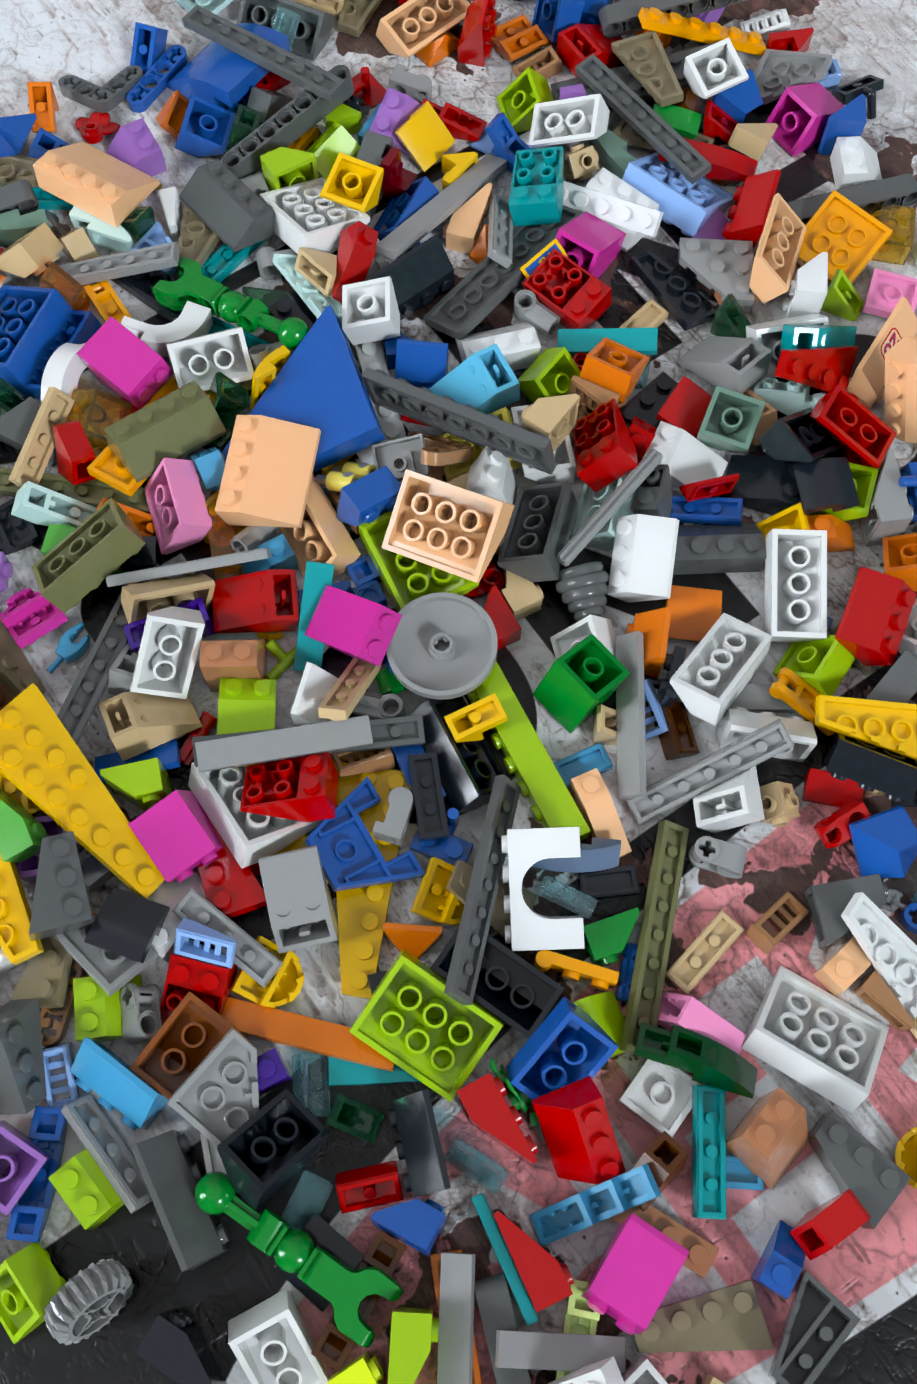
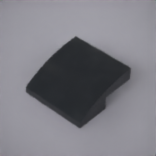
[793,457,860,515]
[0,498,42,555]
[84,887,170,963]
[274,1213,365,1312]

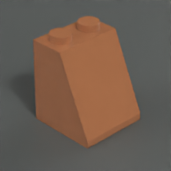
[199,639,267,692]
[726,1087,809,1190]

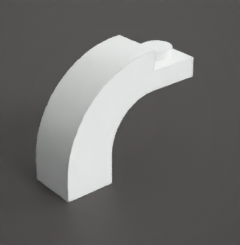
[121,301,213,357]
[41,343,87,419]

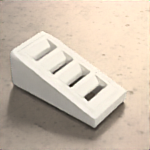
[739,8,791,40]
[158,187,181,242]

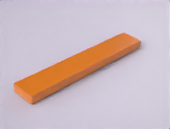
[221,997,396,1072]

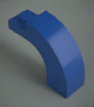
[485,112,564,173]

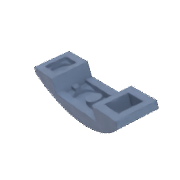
[506,837,621,873]

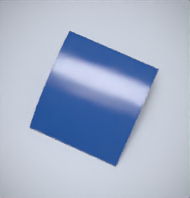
[166,23,290,110]
[0,285,102,400]

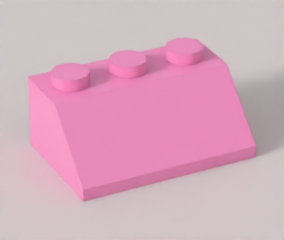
[144,458,212,555]

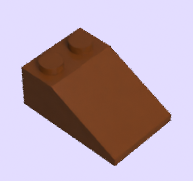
[129,991,238,1099]

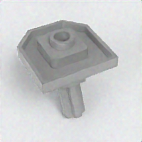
[371,433,430,484]

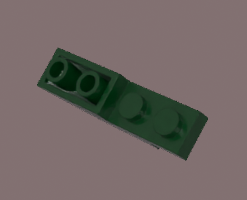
[633,1022,757,1099]

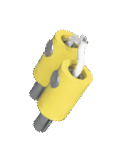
[315,462,376,492]

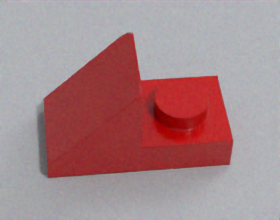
[765,27,814,52]
[703,100,739,144]

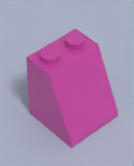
[766,83,844,157]
[556,211,626,279]
[77,316,173,409]
[305,585,402,667]
[128,790,223,883]
[581,1213,690,1335]

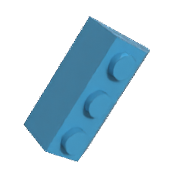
[70,1037,168,1131]

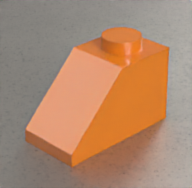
[807,514,855,552]

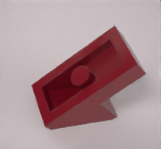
[381,146,417,199]

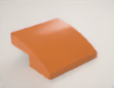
[491,14,549,62]
[666,585,722,642]

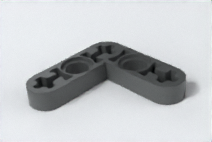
[58,65,143,113]

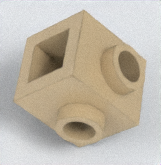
[563,143,599,181]
[759,781,800,827]

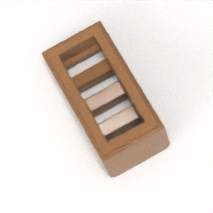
[512,45,563,78]
[569,375,620,412]
[331,748,395,777]
[745,891,809,954]
[854,970,915,1032]

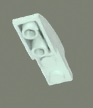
[754,378,860,415]

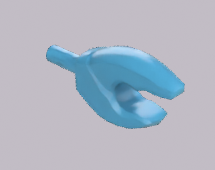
[46,622,91,674]

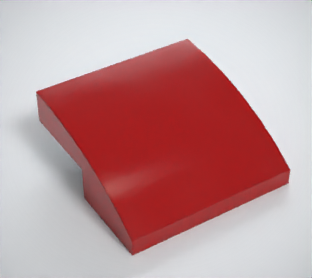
[656,376,712,439]

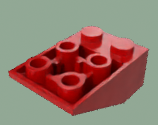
[457,0,498,67]
[556,24,623,78]
[523,248,612,329]
[573,398,638,493]
[212,569,299,633]
[240,752,339,822]
[160,952,237,1025]
[456,1073,539,1165]

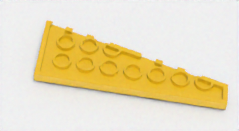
[815,695,917,760]
[336,762,410,1000]

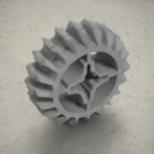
[43,1258,134,1345]

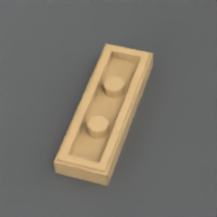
[665,910,744,995]

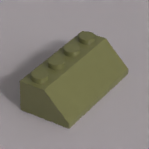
[104,380,226,483]
[32,498,146,613]

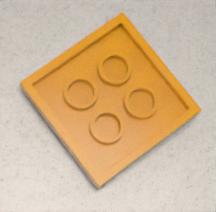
[798,190,893,284]

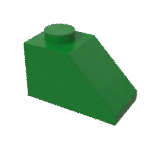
[584,907,640,967]

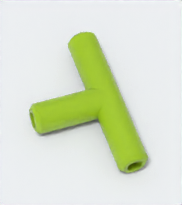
[265,639,296,680]

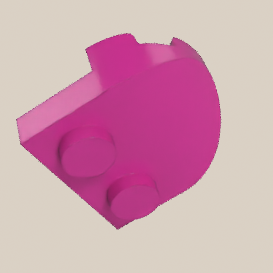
[0,588,68,649]

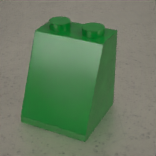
[533,633,631,734]

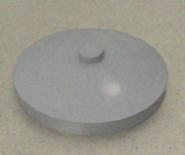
[386,592,498,700]

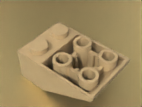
[98,692,202,761]

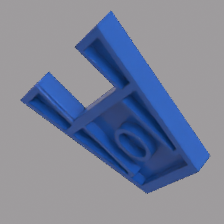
[305,776,425,892]

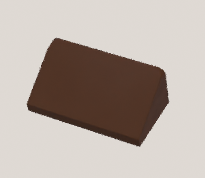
[651,702,699,760]

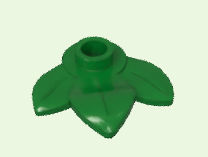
[490,1058,533,1113]

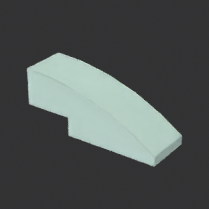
[69,206,134,253]

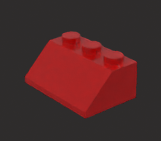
[721,169,781,249]
[810,384,897,469]
[835,567,917,666]
[532,1076,626,1185]

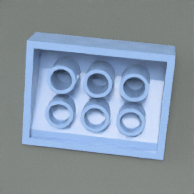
[622,152,734,237]

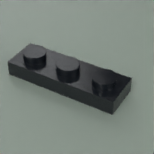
[407,752,449,841]

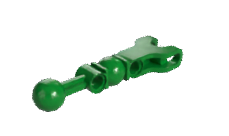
[152,257,309,350]
[195,1171,404,1347]

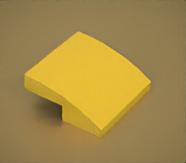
[394,101,455,172]
[250,345,290,411]

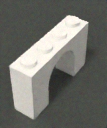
[501,827,585,951]

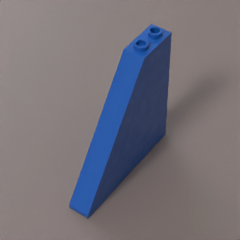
[222,305,386,473]

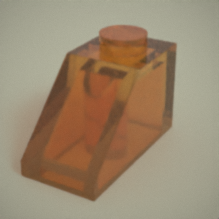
[39,262,90,311]

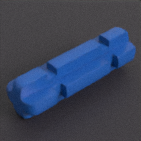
[616,943,638,1002]

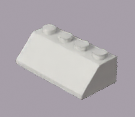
[764,529,827,643]
[670,613,773,726]

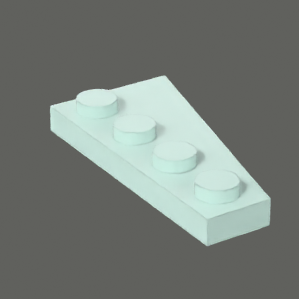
[272,254,342,324]

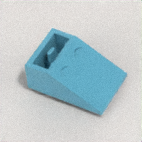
[429,344,520,414]

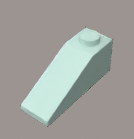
[11,481,96,528]

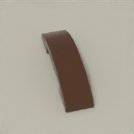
[311,1230,407,1372]

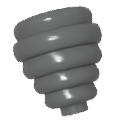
[556,561,609,621]

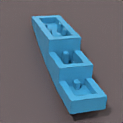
[529,1163,661,1247]

